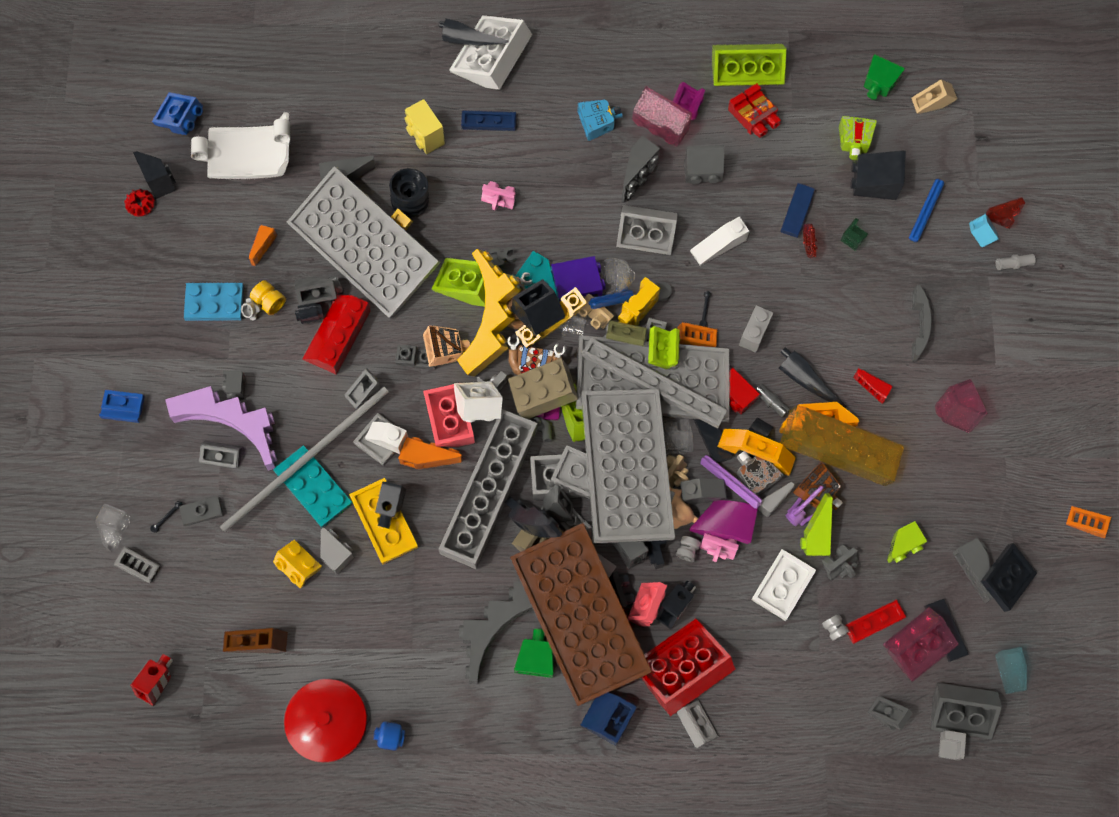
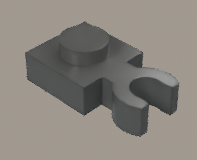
[487,247,516,268]

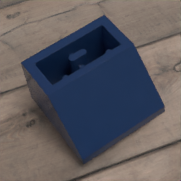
[580,693,637,746]

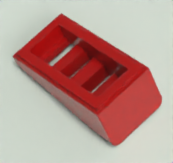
[853,368,892,404]

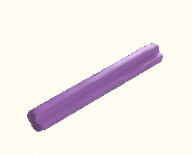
[701,455,763,509]

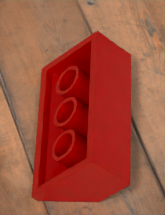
[302,295,371,375]

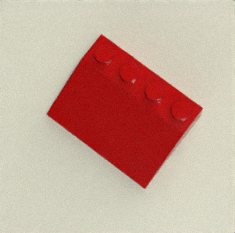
[641,619,735,716]

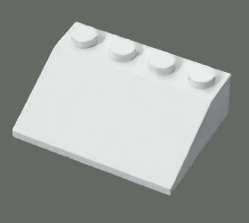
[450,16,532,90]

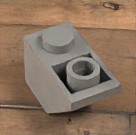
[321,527,354,575]

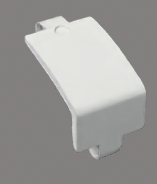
[191,112,290,179]

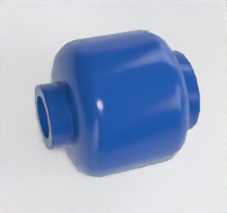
[373,721,405,751]

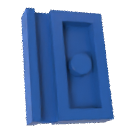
[99,390,145,423]

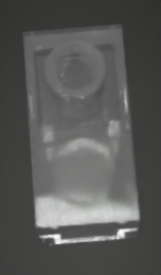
[95,503,130,552]

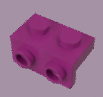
[668,82,705,124]

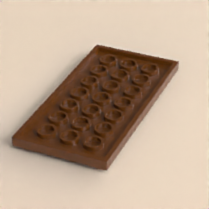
[510,523,652,706]

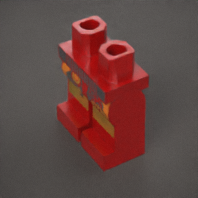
[728,83,781,138]

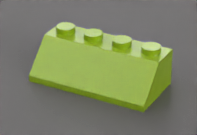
[712,44,786,86]

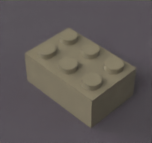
[508,358,579,419]

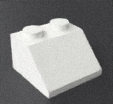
[454,381,502,422]

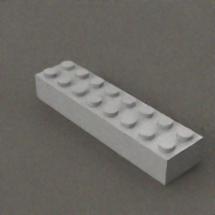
[439,409,537,569]

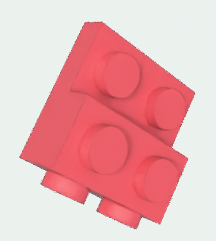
[628,582,667,626]

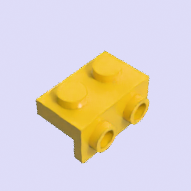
[273,540,322,588]

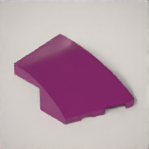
[689,500,758,544]

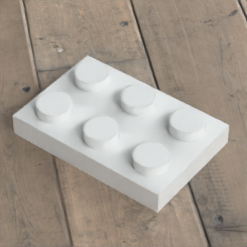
[751,549,816,621]

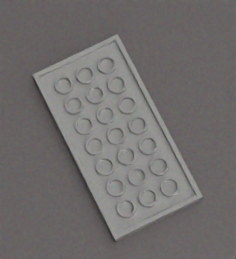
[287,166,441,319]
[576,335,729,422]
[581,389,675,543]

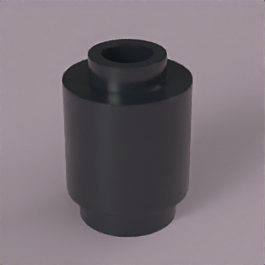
[295,303,324,324]

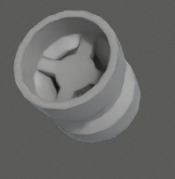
[676,536,701,562]
[822,614,850,641]

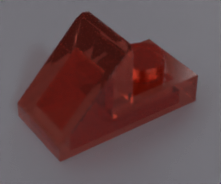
[986,197,1025,229]

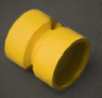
[250,280,286,315]

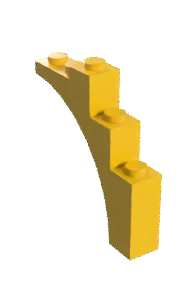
[457,249,521,377]

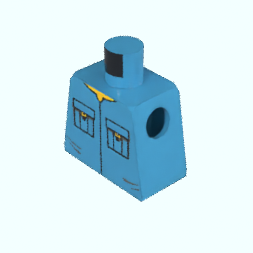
[578,100,622,141]

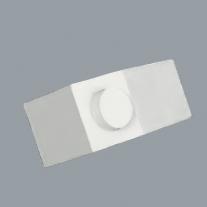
[690,217,749,266]

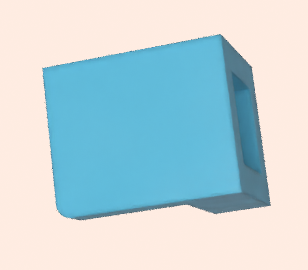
[969,214,998,247]

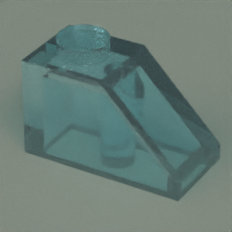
[995,647,1027,694]

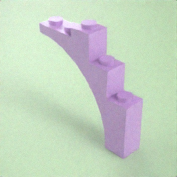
[165,386,277,471]

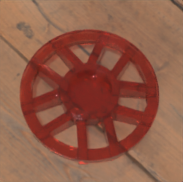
[803,223,818,258]

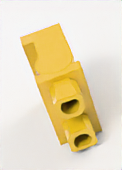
[618,277,660,326]

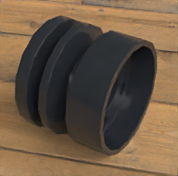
[389,168,429,218]

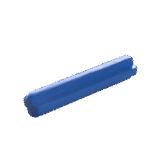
[588,290,635,309]

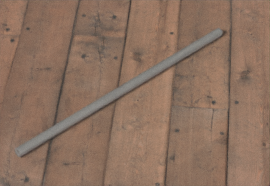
[220,387,389,532]

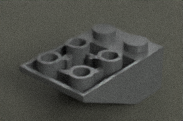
[621,136,660,203]

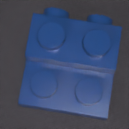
[152,92,203,135]

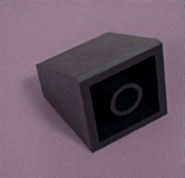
[850,150,906,200]

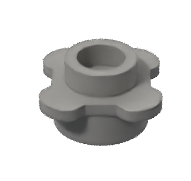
[241,298,260,320]

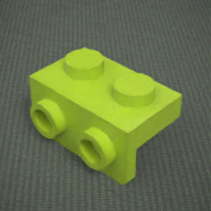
[648,326,680,370]

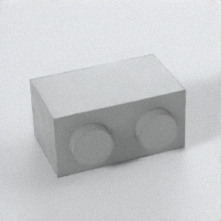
[739,305,773,353]

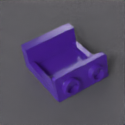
[551,256,605,302]

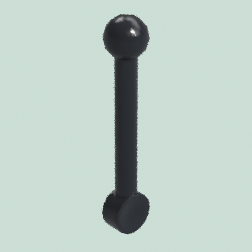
[699,291,711,327]
[150,501,183,533]

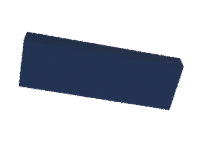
[461,111,516,131]
[780,183,815,238]

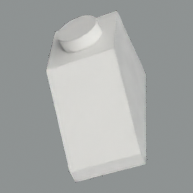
[365,422,408,454]

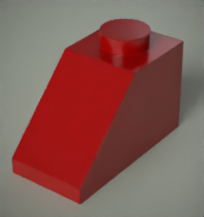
[729,368,760,414]

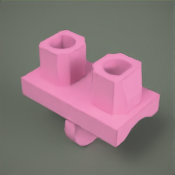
[481,181,516,210]
[700,533,739,562]

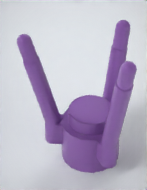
[785,486,823,526]

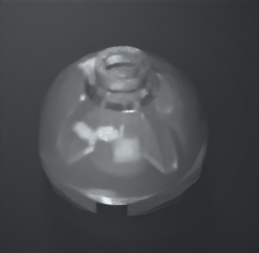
[601,258,635,295]

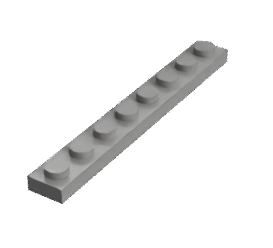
[581,338,727,428]

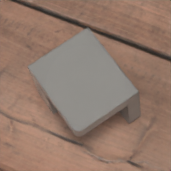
[939,730,966,761]

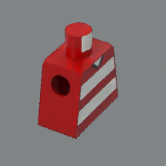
[130,654,173,706]

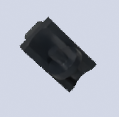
[609,572,635,609]

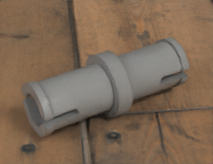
[995,254,1036,270]

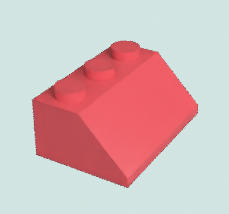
[424,384,475,447]

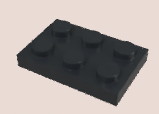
[980,543,1037,612]

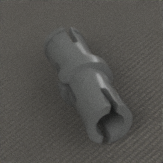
[756,384,790,418]

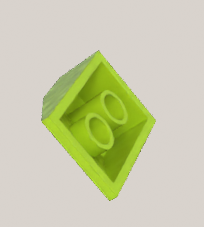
[432,258,485,307]

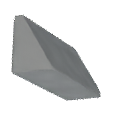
[677,700,718,748]

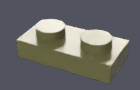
[606,320,647,346]

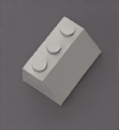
[616,205,677,255]

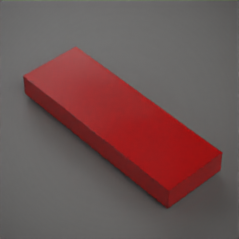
[844,600,906,644]

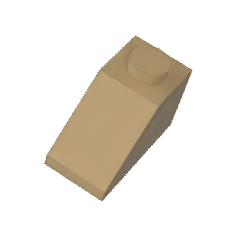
[911,80,957,114]

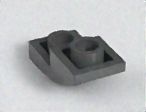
[395,345,436,370]

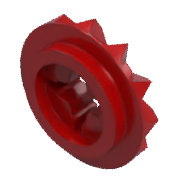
[124,188,155,216]

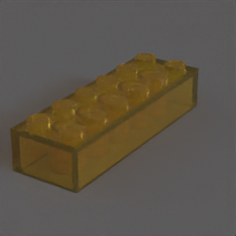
[780,405,904,486]

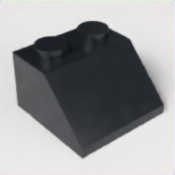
[133,151,176,199]

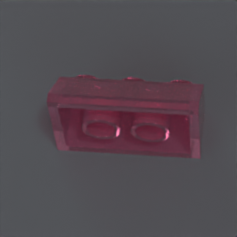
[632,86,692,147]
[935,379,988,433]
[883,607,959,682]

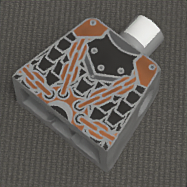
[737,451,783,496]

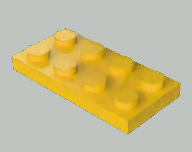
[349,478,418,565]

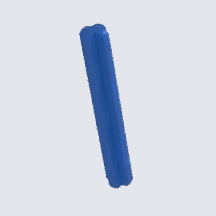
[909,179,944,242]

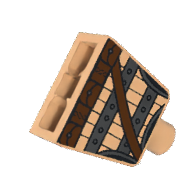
[423,326,470,367]

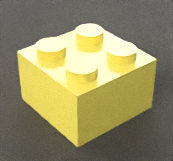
[404,99,445,154]

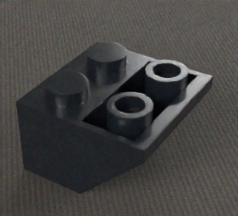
[512,279,565,336]

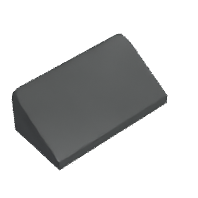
[199,441,242,468]

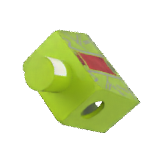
[839,116,877,160]

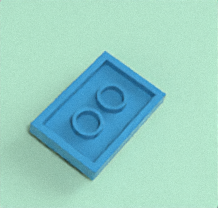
[184,283,244,321]

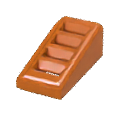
[249,225,277,266]
[677,322,717,347]
[1066,506,1111,538]

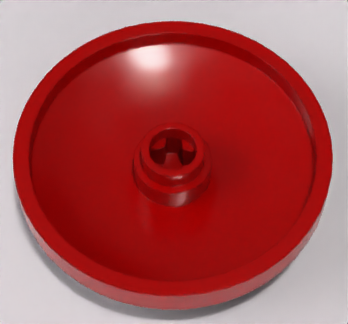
[284,679,367,763]

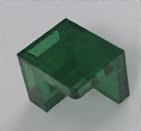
[840,218,868,251]

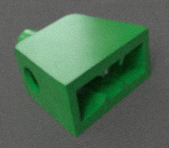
[864,54,905,100]
[514,629,553,678]

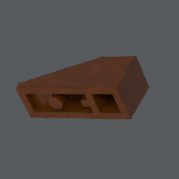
[223,628,288,653]

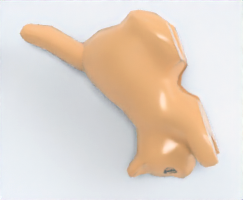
[670,487,699,529]

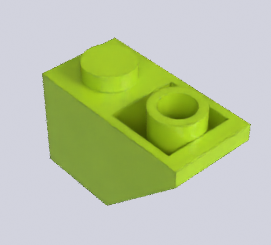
[887,521,927,563]

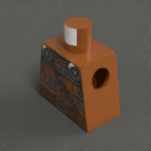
[793,462,843,510]

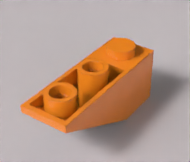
[398,437,462,469]

